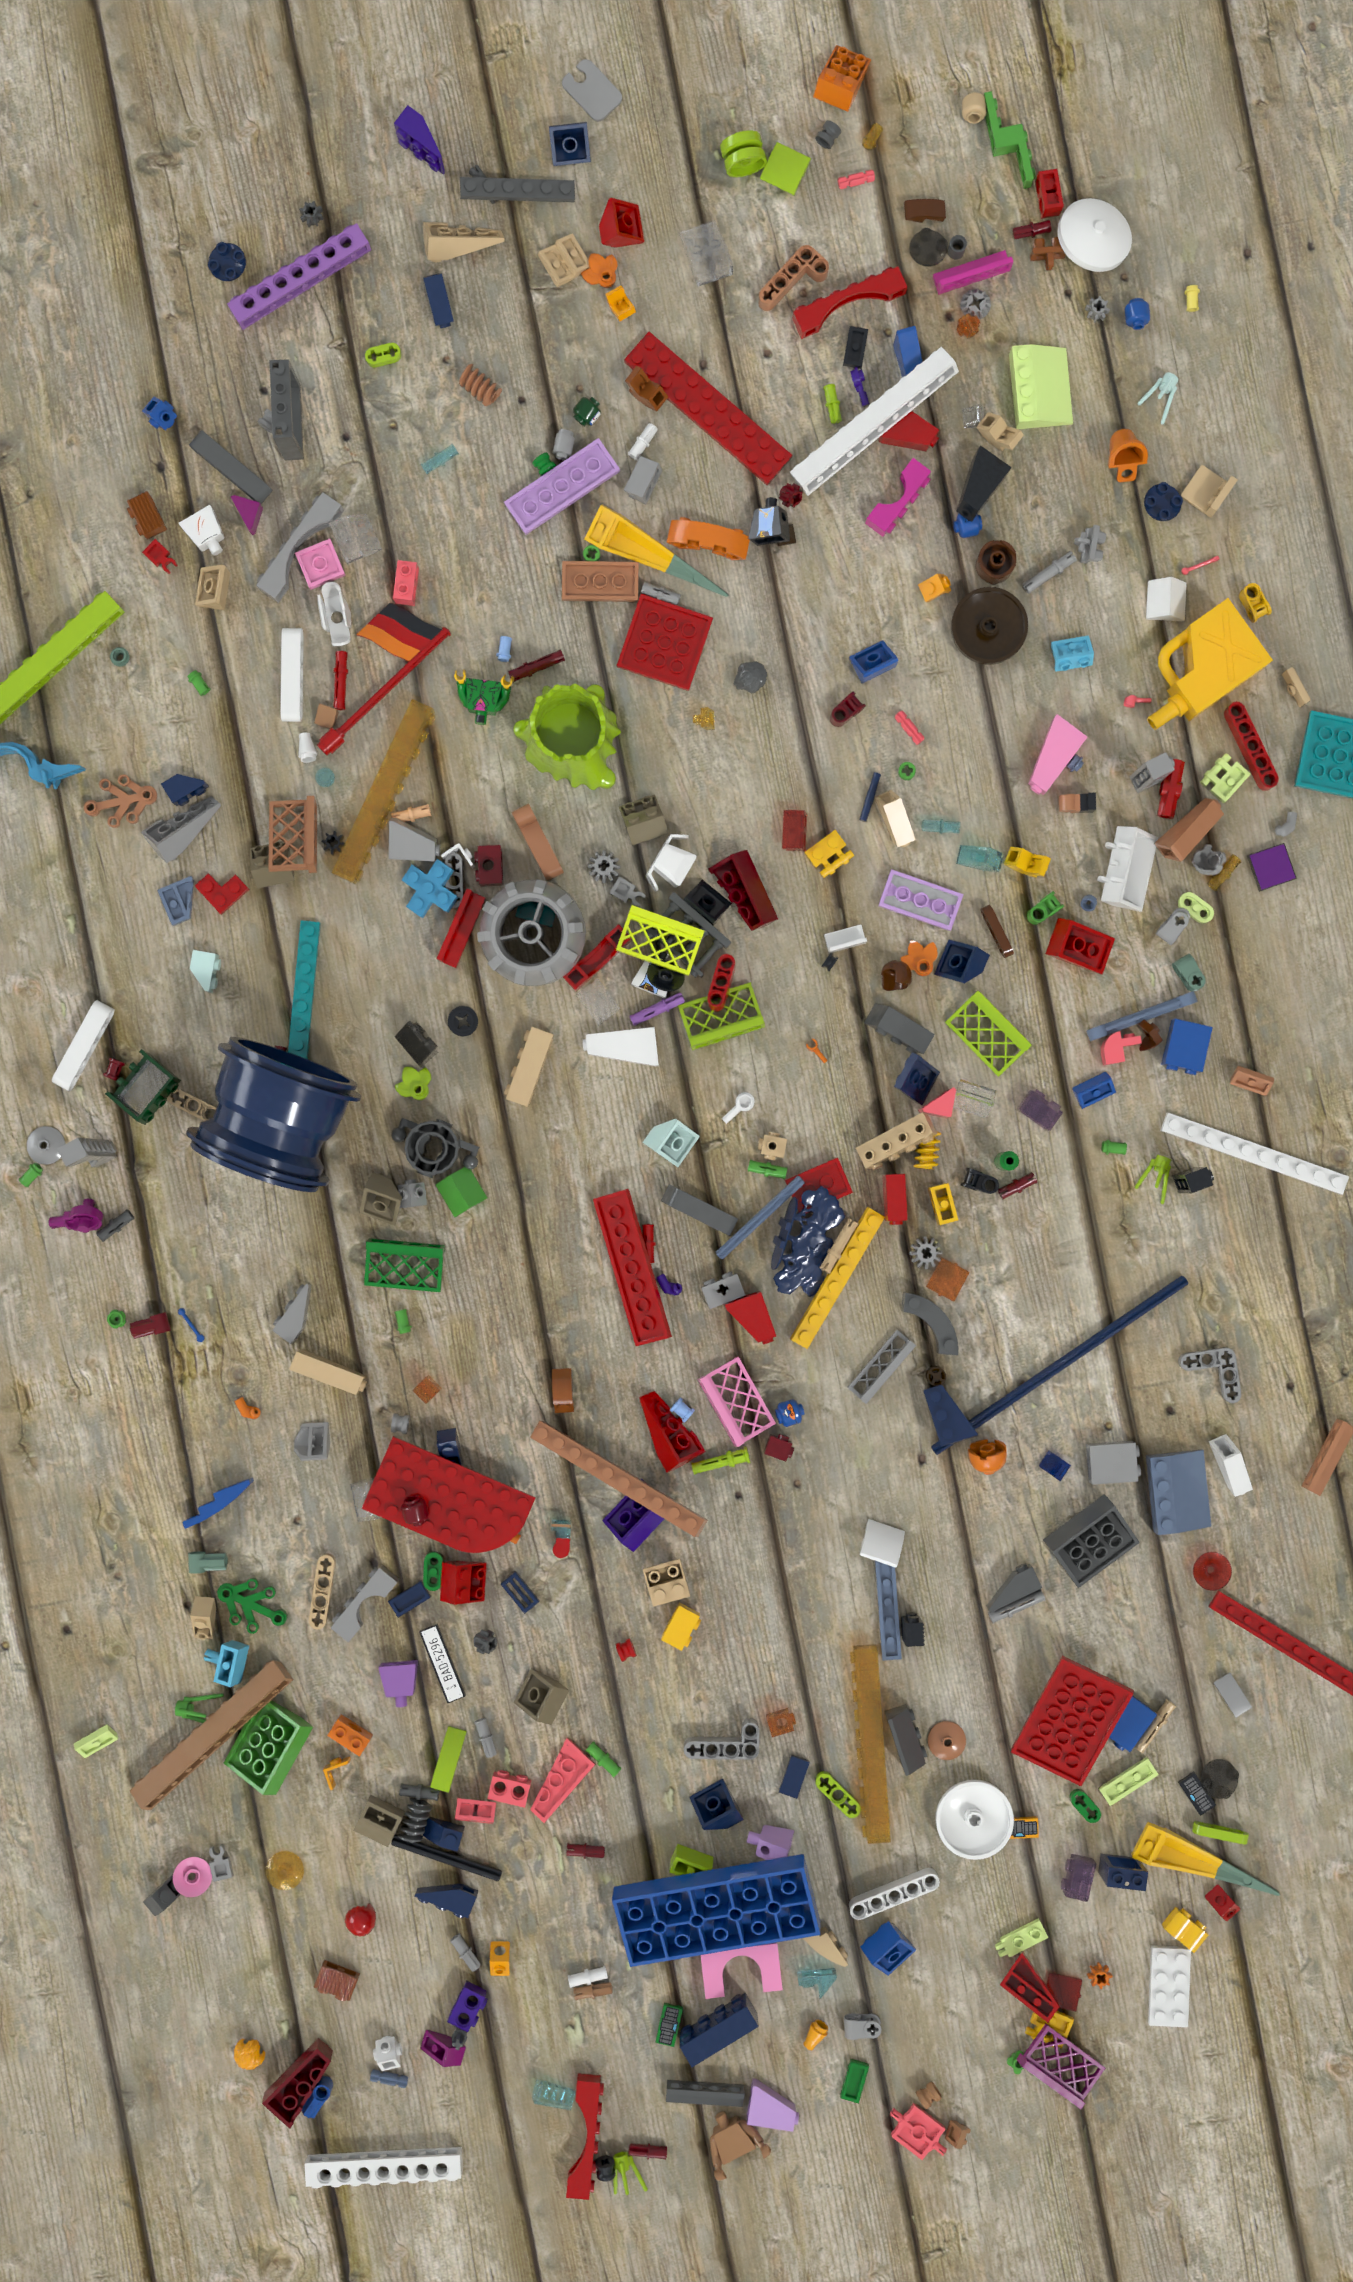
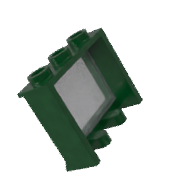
[105,1049,181,1125]

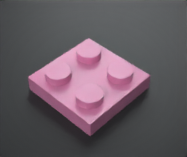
[295,539,346,590]

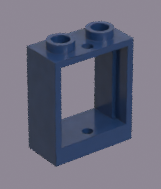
[1098,1853,1148,1891]

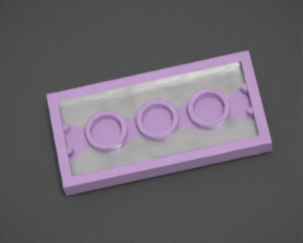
[878,869,964,931]

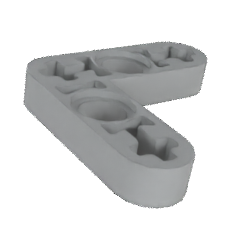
[1178,1347,1241,1403]

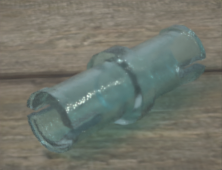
[421,443,459,475]

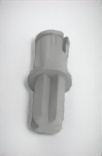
[475,1718,497,1758]
[450,1933,481,1972]

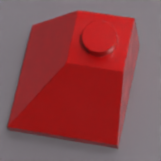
[599,197,644,248]

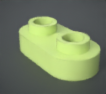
[1178,892,1214,924]

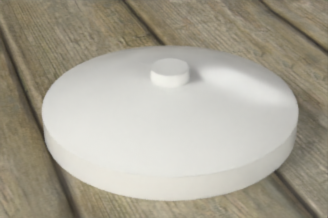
[1058,198,1132,272]
[935,1780,1014,1860]

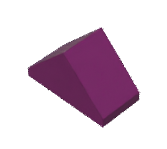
[231,495,263,535]

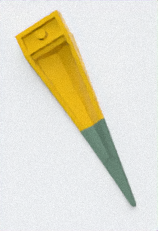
[584,504,729,597]
[1131,1822,1280,1896]

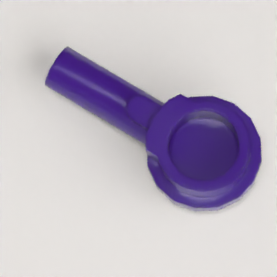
[850,367,870,406]

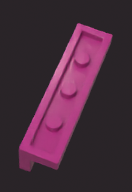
[933,250,1014,295]

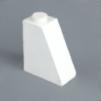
[1209,1434,1253,1497]

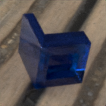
[1039,1450,1071,1481]

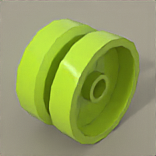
[720,130,767,178]

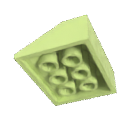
[1009,344,1073,429]

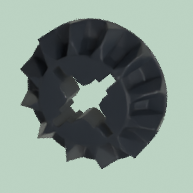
[448,1006,479,1037]

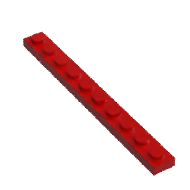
[1208,1590,1353,1696]

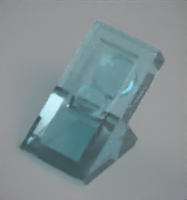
[797,1968,837,1999]

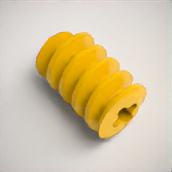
[914,1131,941,1170]

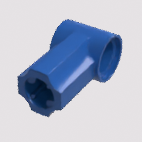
[301,2076,333,2119]

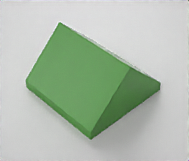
[436,1167,488,1217]

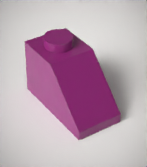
[420,2030,466,2067]

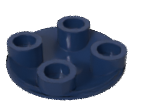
[208,242,246,282]
[1144,482,1183,521]

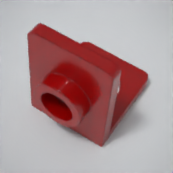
[1205,1884,1241,1921]

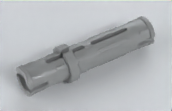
[1022,551,1077,594]
[988,1589,1045,1623]

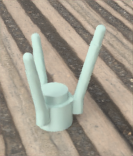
[1138,372,1178,424]

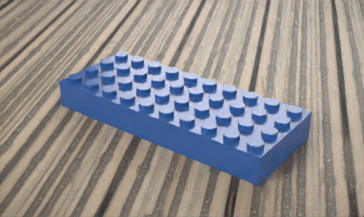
[612,1854,821,1967]

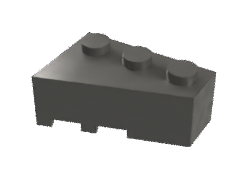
[864,1003,935,1054]

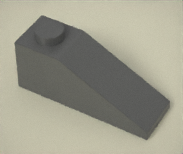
[986,1563,1042,1613]

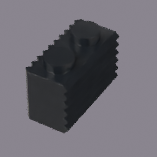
[901,1612,925,1647]

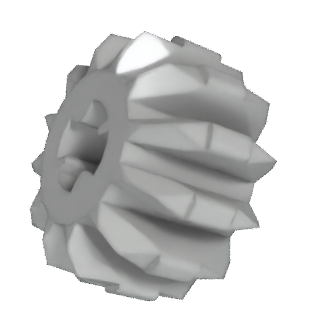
[588,850,620,883]
[909,1236,942,1269]

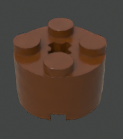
[975,540,1016,585]

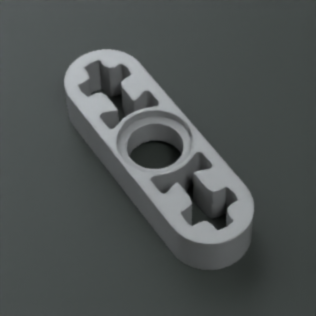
[445,853,464,909]

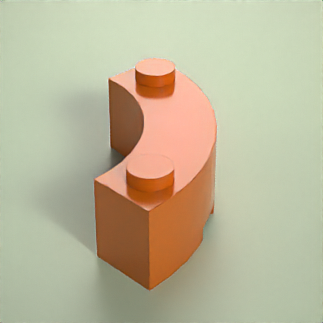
[667,517,750,560]

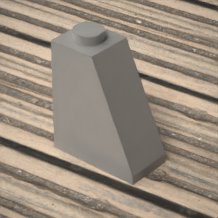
[389,817,441,861]

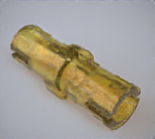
[1207,854,1241,891]

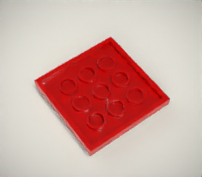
[617,594,713,691]

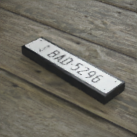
[419,1623,466,1704]

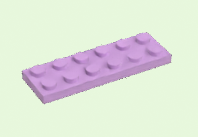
[504,438,620,535]

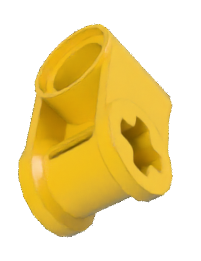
[1239,583,1272,623]

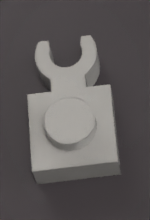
[610,876,646,907]
[209,1844,234,1882]

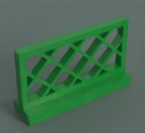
[364,1238,445,1292]

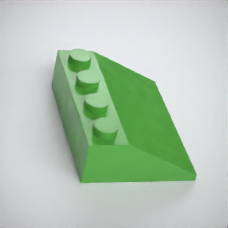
[224,1700,313,1795]

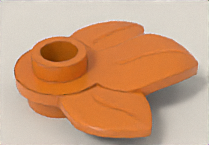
[581,253,618,288]
[900,940,938,976]

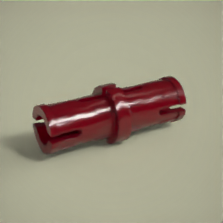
[998,1172,1037,1200]

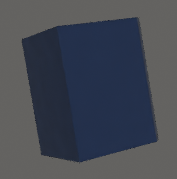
[549,122,591,166]

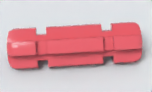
[838,169,875,189]
[895,711,924,745]

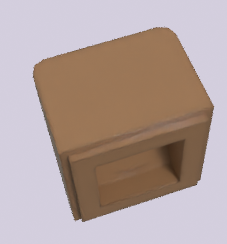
[314,703,339,729]

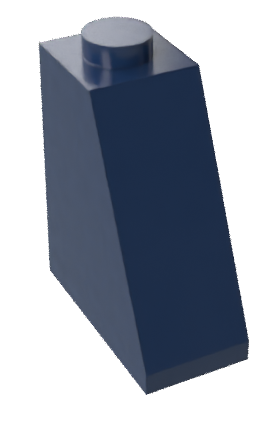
[423,273,454,329]

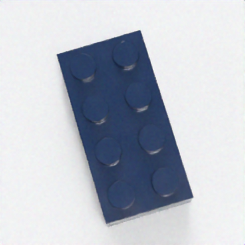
[680,1993,759,2067]

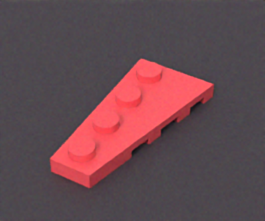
[530,1737,596,1823]

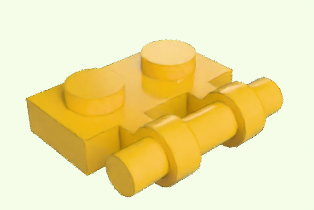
[804,830,854,878]
[1025,2011,1074,2049]

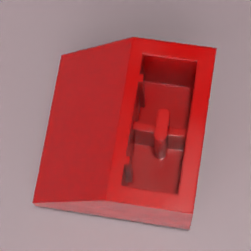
[440,1561,487,1605]

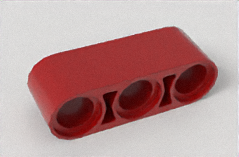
[707,954,736,1011]

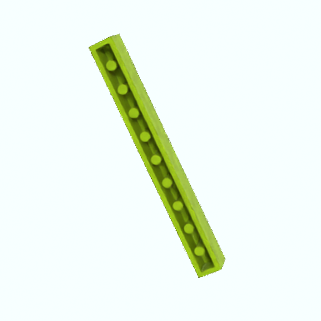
[0,591,125,724]

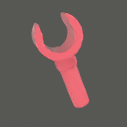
[1124,695,1152,708]

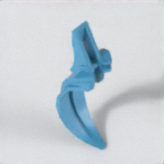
[0,742,86,789]

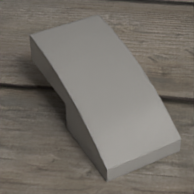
[1213,1673,1252,1718]

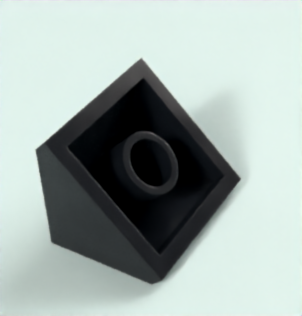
[684,879,732,926]

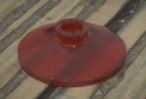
[1193,1552,1232,1591]

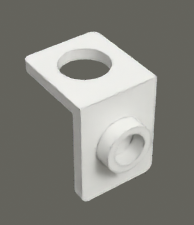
[441,843,475,869]

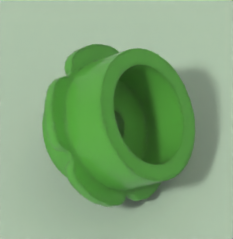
[107,1309,126,1329]

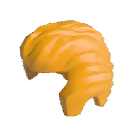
[234,2038,265,2070]

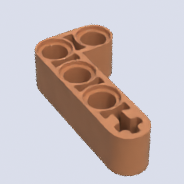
[758,245,829,311]
[511,803,564,881]

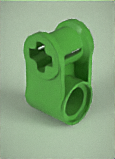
[1027,891,1064,925]

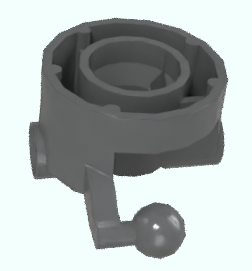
[391,1118,480,1178]

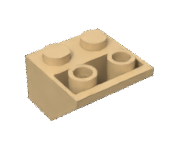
[643,1558,690,1607]

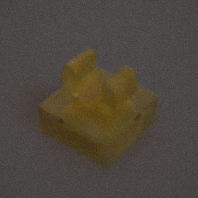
[693,707,715,731]

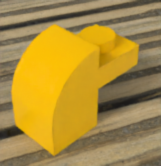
[1004,847,1051,878]

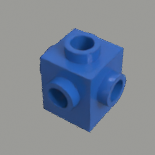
[142,397,177,431]

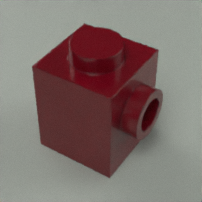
[764,1434,794,1462]

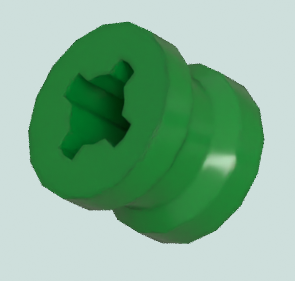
[532,452,556,476]

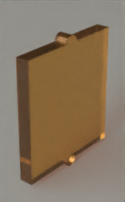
[926,1257,970,1302]

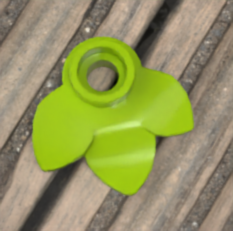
[395,1067,431,1100]

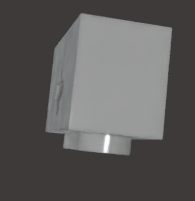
[701,1271,745,1309]

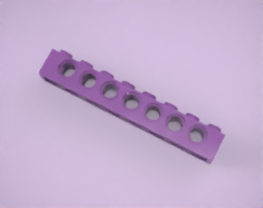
[227,223,371,330]

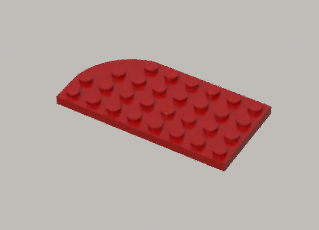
[361,1436,536,1553]

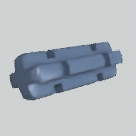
[370,2069,408,2088]

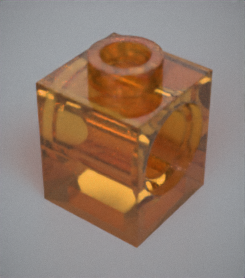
[412,1375,442,1404]
[766,1708,796,1738]

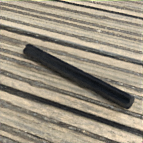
[391,1834,502,1881]

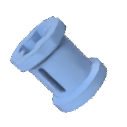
[670,1397,695,1423]

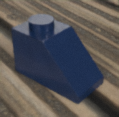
[422,1816,465,1852]

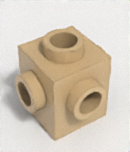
[758,1132,787,1160]

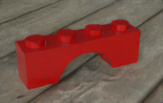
[563,924,632,992]

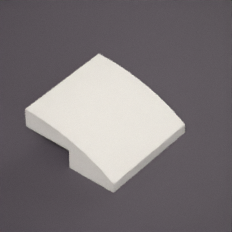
[860,1519,905,1567]

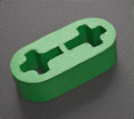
[1069,1789,1101,1823]

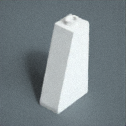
[583,1027,659,1067]

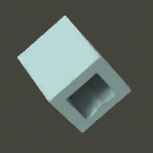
[190,950,221,993]

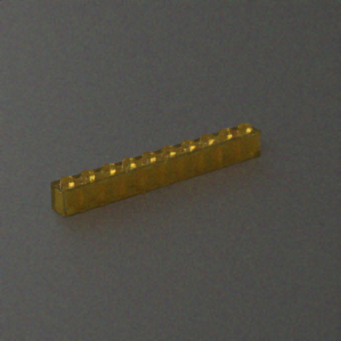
[332,699,436,884]
[850,1644,891,1844]

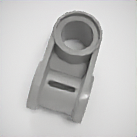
[1155,908,1190,945]
[844,2013,881,2040]

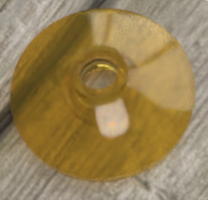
[265,1851,304,1890]

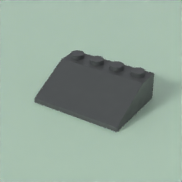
[1043,1494,1140,1588]

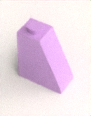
[747,2078,799,2132]

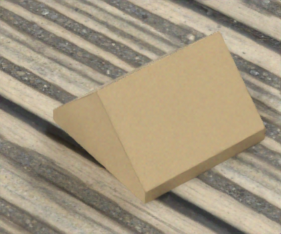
[195,565,231,610]

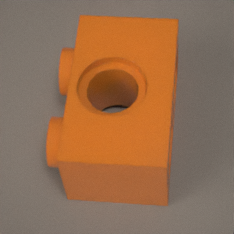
[327,1714,373,1757]

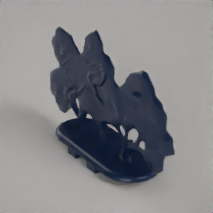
[771,1186,846,1297]

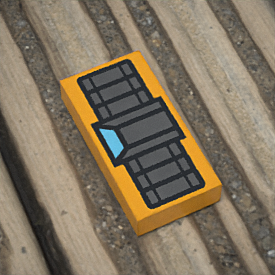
[1010,1816,1039,1839]

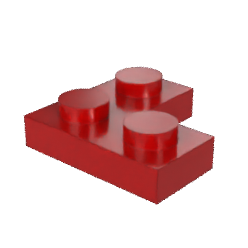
[195,873,250,915]

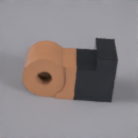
[1059,792,1096,813]

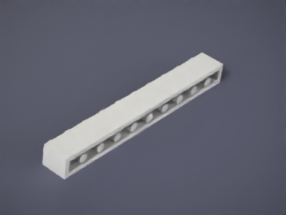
[790,347,959,496]

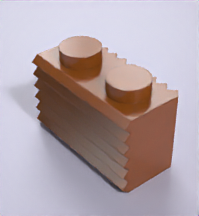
[127,491,167,540]
[314,1960,360,2001]

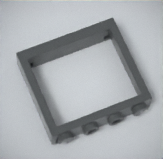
[269,359,304,460]

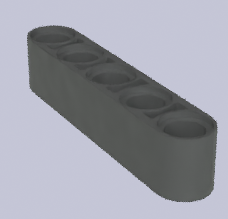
[189,430,273,504]

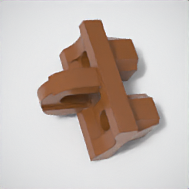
[1030,237,1065,271]

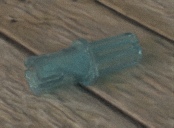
[921,819,960,834]

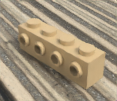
[856,1112,937,1171]

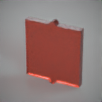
[1046,1972,1083,2012]

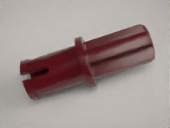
[1012,220,1052,240]
[566,1843,605,1859]
[628,2143,667,2160]

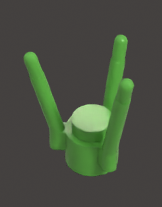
[175,1694,224,1723]

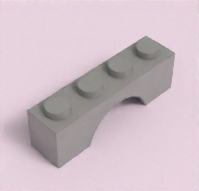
[331,1565,399,1643]

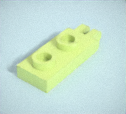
[995,1918,1048,1957]

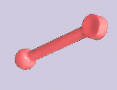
[1181,556,1220,575]

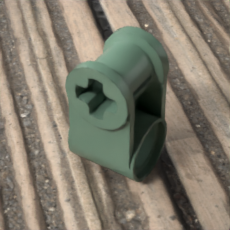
[1172,954,1206,992]

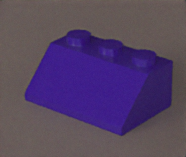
[602,1479,664,1552]

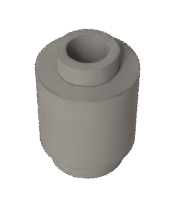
[553,429,575,460]

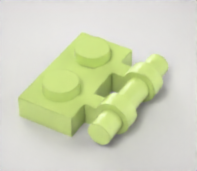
[1200,753,1251,803]

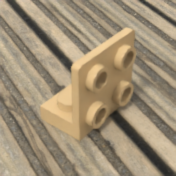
[1180,465,1238,518]

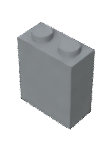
[1086,1441,1141,1485]

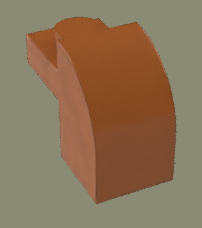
[625,366,668,412]
[552,1368,574,1413]

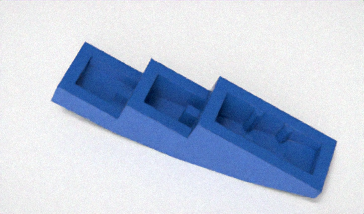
[182,1477,254,1529]

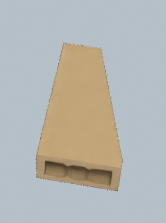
[289,1349,367,1395]

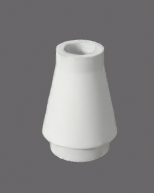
[298,732,317,763]

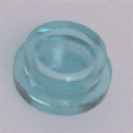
[315,768,335,787]

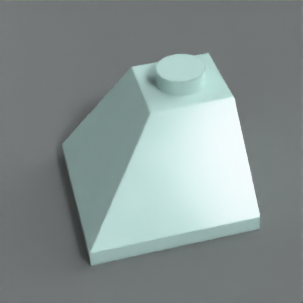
[642,1119,700,1167]

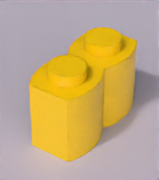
[1161,1906,1209,1953]

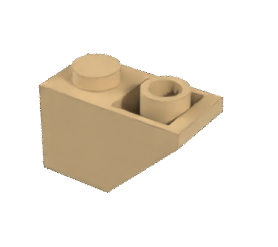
[190,1596,216,1640]

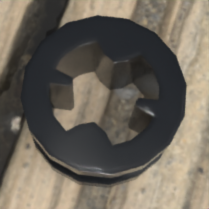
[821,953,838,972]

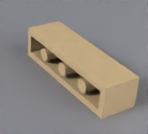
[504,1027,554,1107]

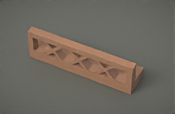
[1302,1419,1353,1496]

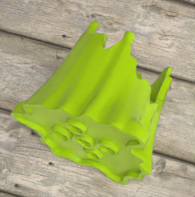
[513,684,621,790]

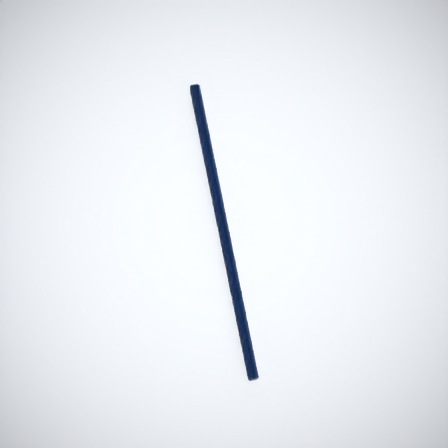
[931,1276,1188,1455]

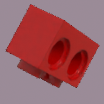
[1035,169,1064,219]

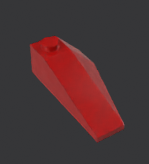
[639,1391,706,1473]

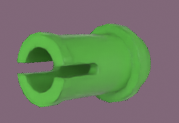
[187,670,211,696]
[1101,1139,1127,1155]
[19,1163,43,1187]
[394,1309,412,1334]

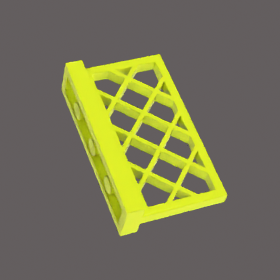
[616,905,704,976]

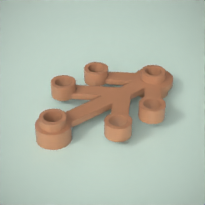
[84,774,157,828]

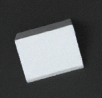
[1146,577,1187,621]

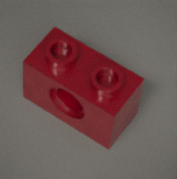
[474,845,504,887]

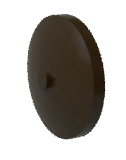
[951,587,1028,665]

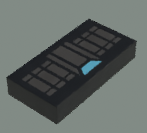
[1178,1771,1216,1816]

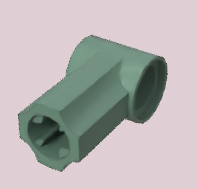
[188,1551,228,1574]

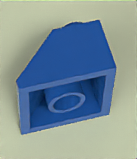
[860,1921,916,1976]

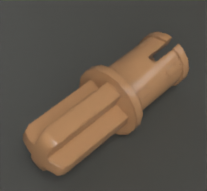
[574,1982,613,2000]

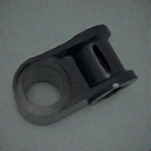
[960,1167,999,1194]

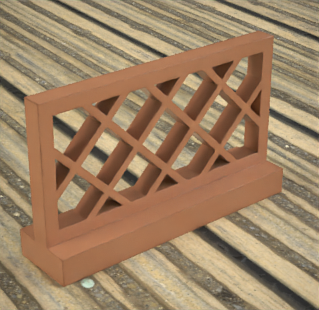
[269,796,317,873]

